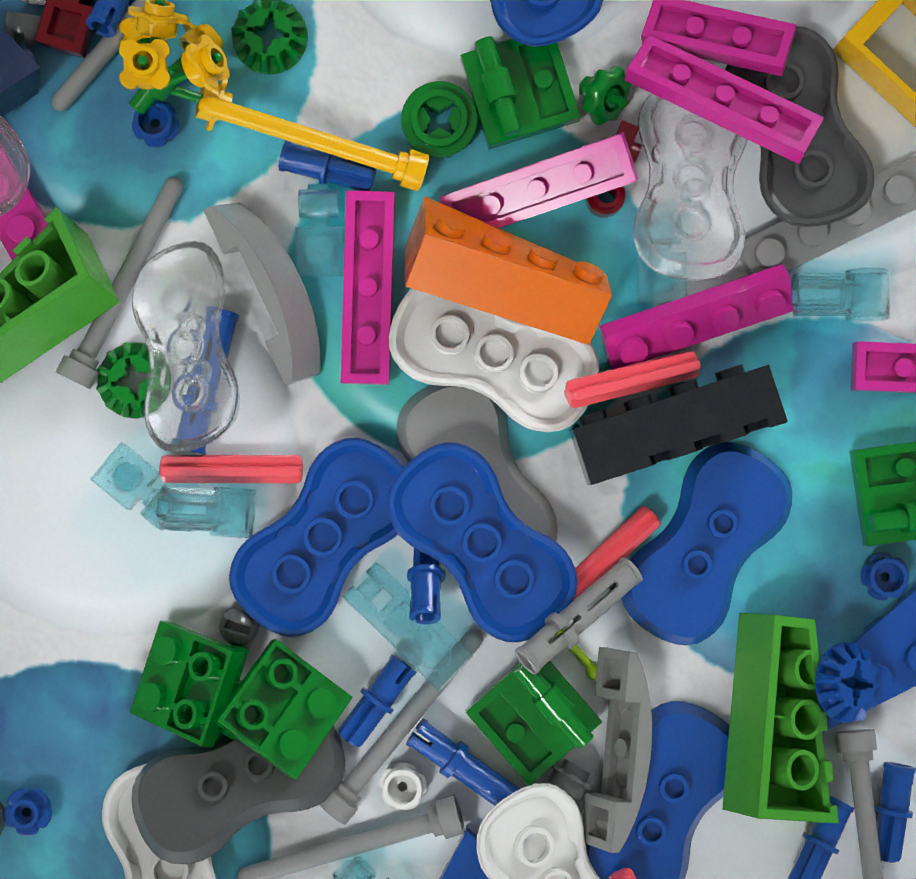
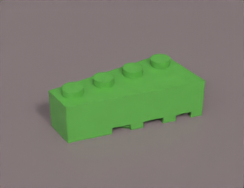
[0,206,120,383]
[722,613,839,823]

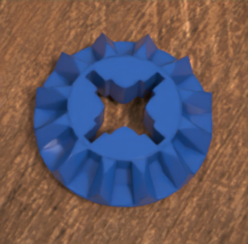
[815,642,882,723]

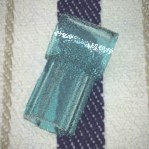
[791,268,890,321]
[156,486,257,538]

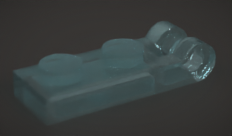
[343,561,474,691]

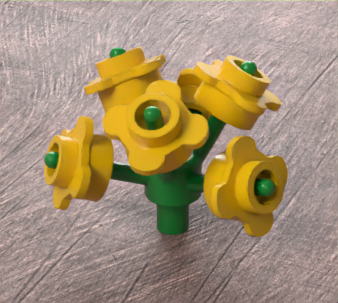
[119,0,233,132]

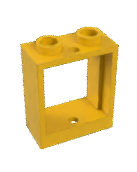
[833,0,916,127]

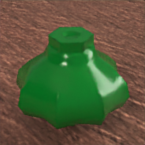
[579,66,632,125]

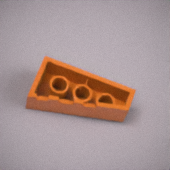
[405,196,612,345]

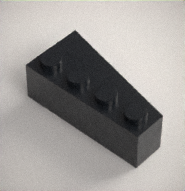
[569,364,788,485]

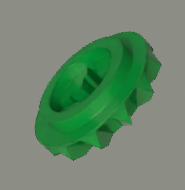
[231,0,308,74]
[401,81,477,159]
[96,342,174,419]

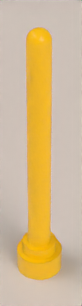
[198,96,429,192]

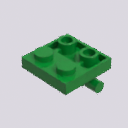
[460,36,581,150]
[849,441,916,546]
[130,620,249,747]
[214,639,353,780]
[465,661,602,786]

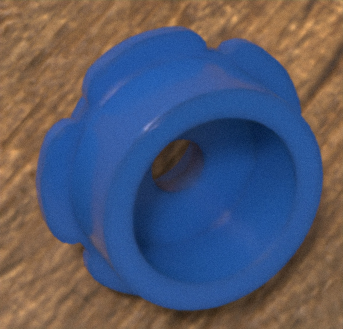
[132,101,180,147]
[860,553,909,600]
[3,788,52,836]

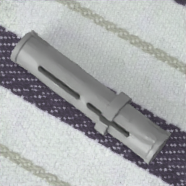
[514,557,643,675]

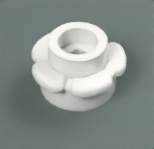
[379,762,427,811]

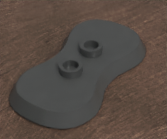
[725,26,874,227]
[131,725,345,865]

